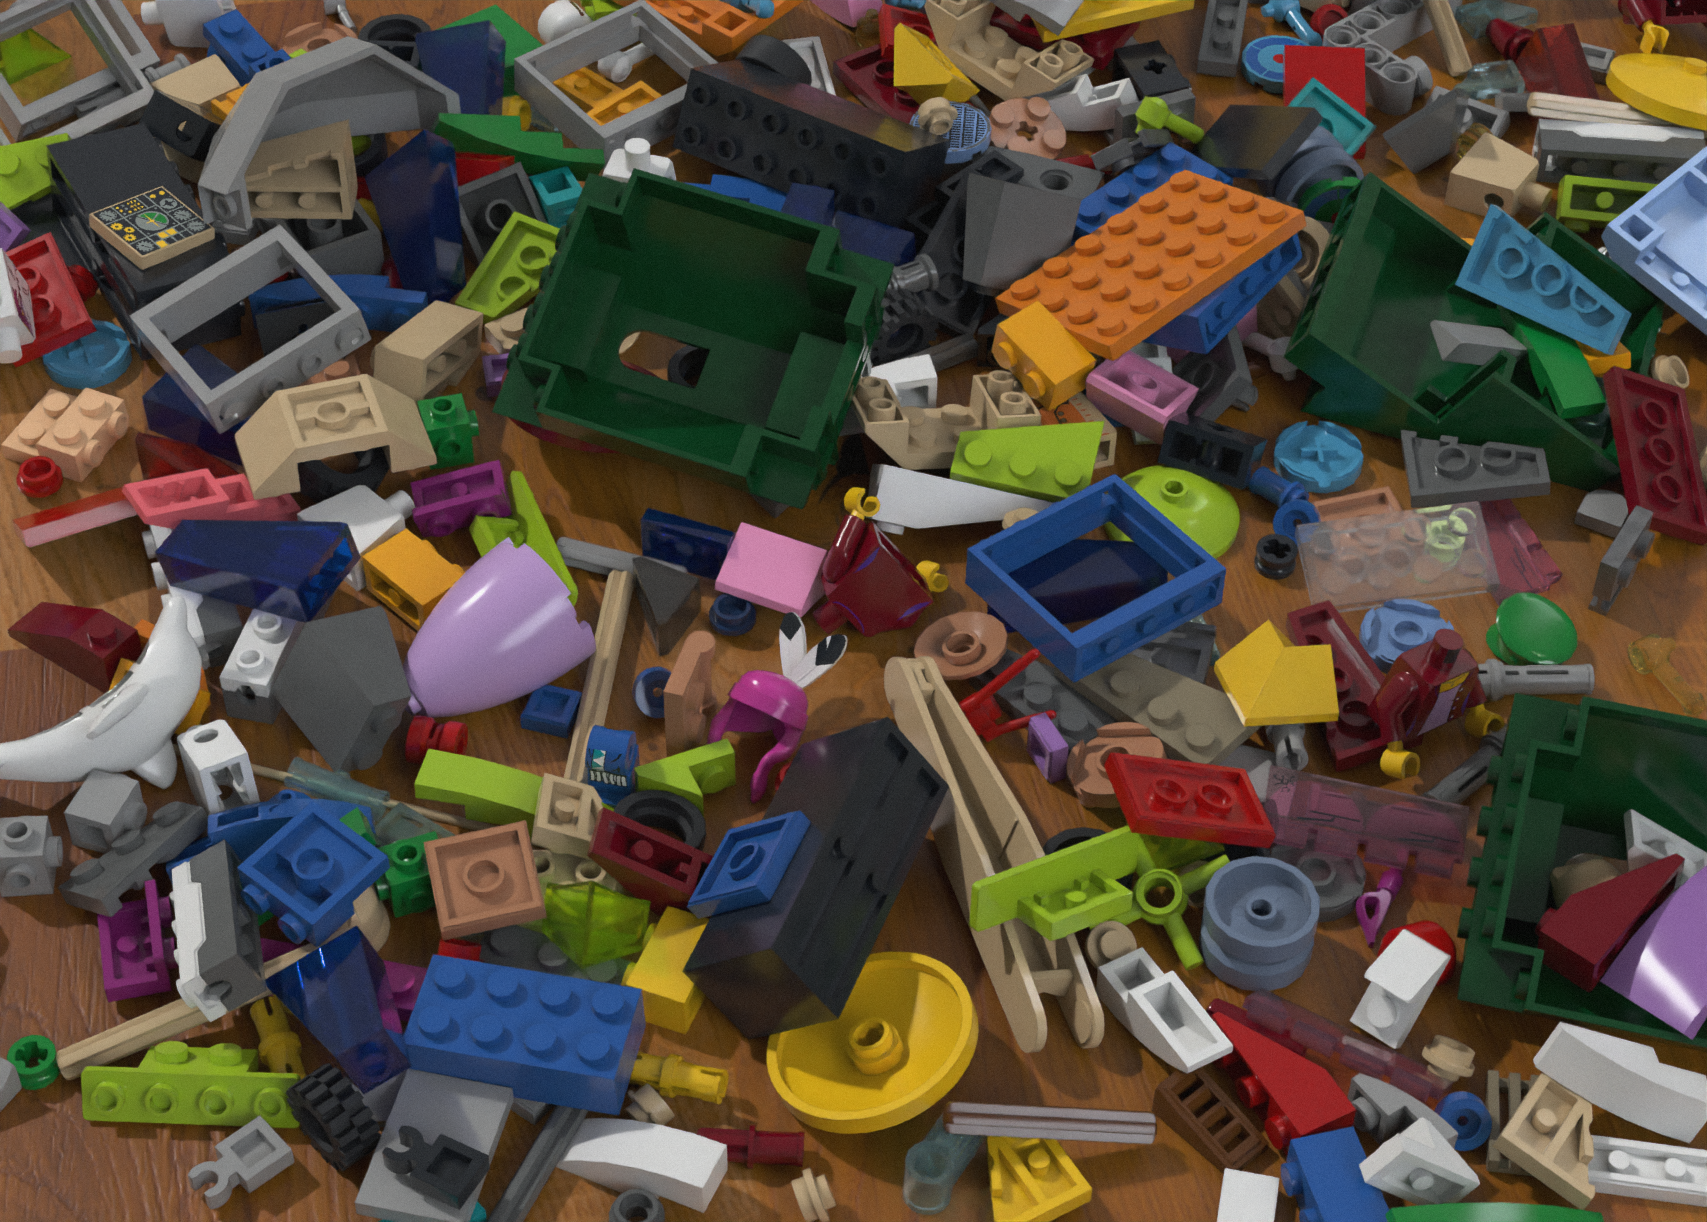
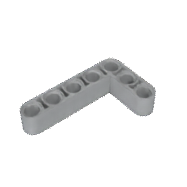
[1322,0,1462,115]

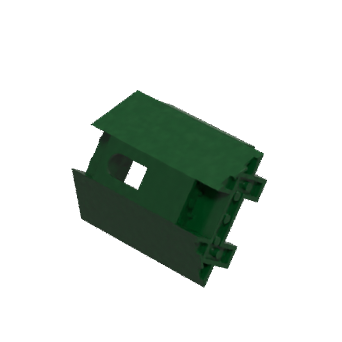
[492,168,894,510]
[1456,693,1707,1052]

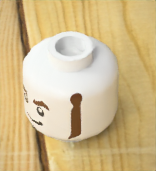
[538,0,593,44]

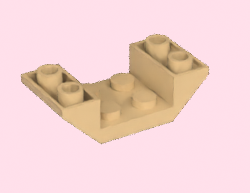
[924,0,1095,101]
[851,370,1041,470]
[235,374,437,500]

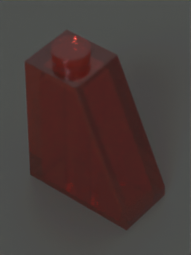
[1512,23,1600,120]

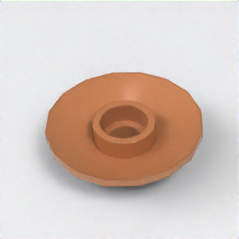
[914,611,1009,680]

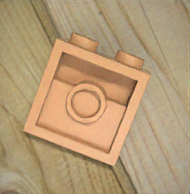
[1,388,130,483]

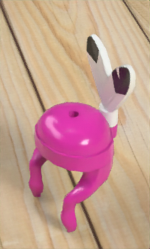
[707,612,848,804]

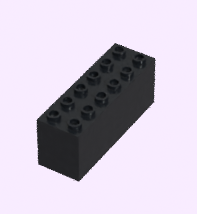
[673,59,950,232]
[46,123,246,361]
[682,717,949,1040]

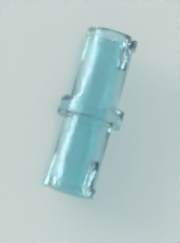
[284,757,390,822]

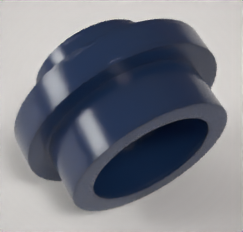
[709,593,756,636]

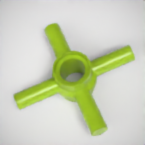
[1089,834,1230,971]

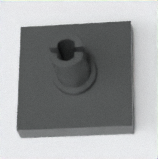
[1172,325,1258,422]

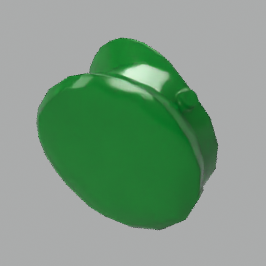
[1486,592,1578,666]

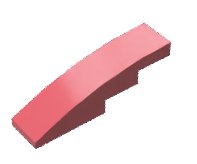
[122,468,301,532]

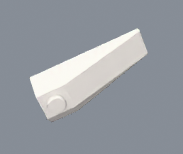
[866,464,1053,535]

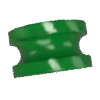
[7,1035,60,1090]

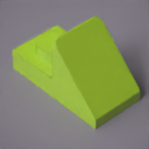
[634,738,736,817]

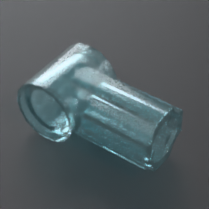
[902,1113,986,1215]

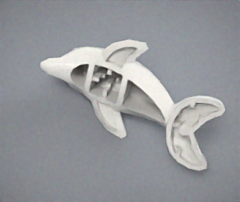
[0,595,202,789]

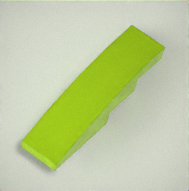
[414,749,615,842]

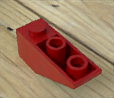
[1212,1012,1356,1155]

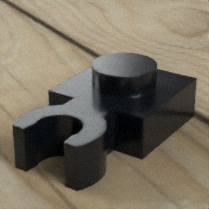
[382,1126,490,1210]

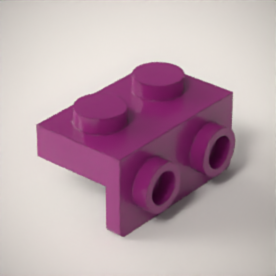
[411,460,512,538]
[97,879,179,1002]

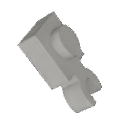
[188,1116,295,1210]

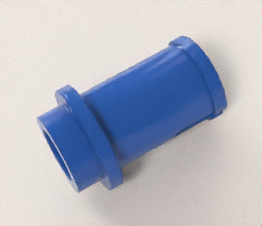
[1249,466,1309,509]

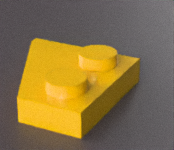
[985,1136,1092,1222]

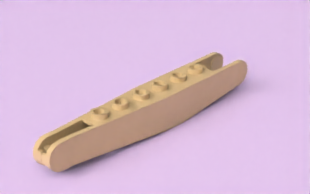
[884,656,1105,1053]

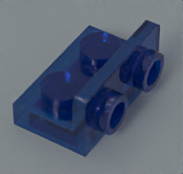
[641,508,735,580]

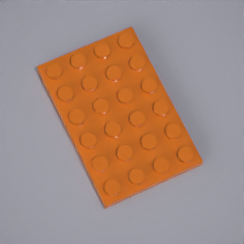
[995,170,1307,361]

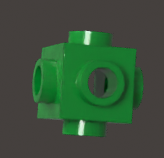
[417,393,479,470]
[373,831,438,918]

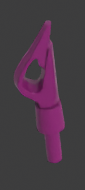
[1356,851,1409,949]

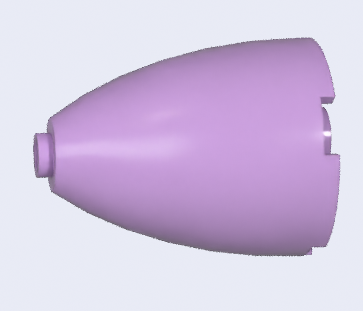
[402,537,596,718]

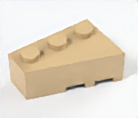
[244,119,358,219]
[370,300,483,412]

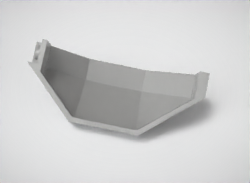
[198,36,461,230]

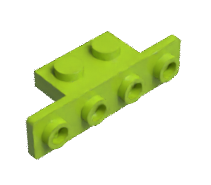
[469,471,578,607]
[969,825,1139,941]
[81,1041,301,1128]

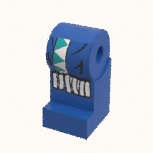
[585,725,640,808]

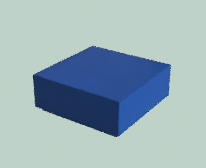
[520,684,582,738]

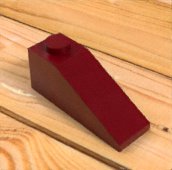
[8,602,142,693]
[587,807,713,919]
[1535,853,1685,993]

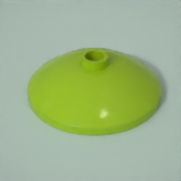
[1103,465,1240,568]

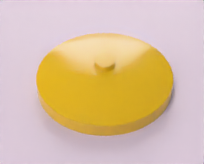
[1606,53,1707,131]
[766,952,979,1134]

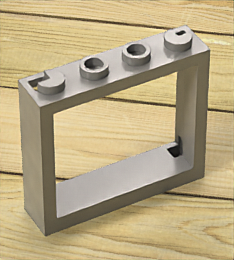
[0,0,160,142]
[0,0,154,146]
[514,0,718,169]
[129,224,372,434]

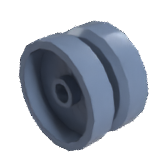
[1256,126,1364,209]
[1199,856,1320,992]

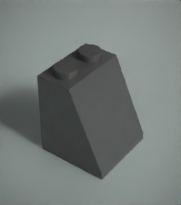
[963,173,1081,297]
[270,606,412,774]

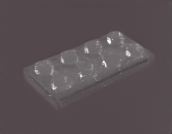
[1295,501,1500,613]

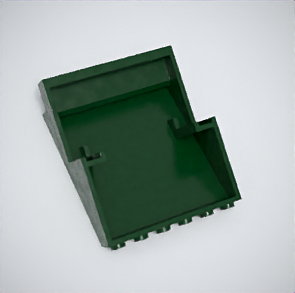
[1283,172,1665,492]

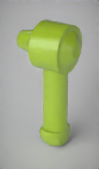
[1135,96,1204,144]

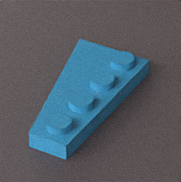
[1455,204,1632,355]

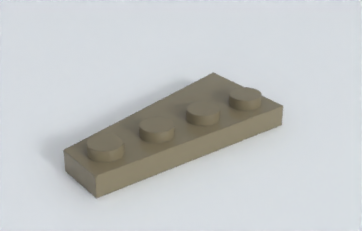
[1054,653,1261,765]

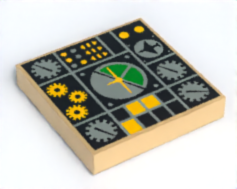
[89,186,215,270]

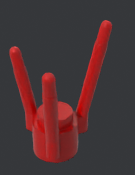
[958,649,1057,743]

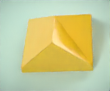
[894,23,980,106]
[1214,619,1339,727]

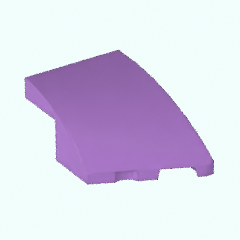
[1600,866,1707,1040]

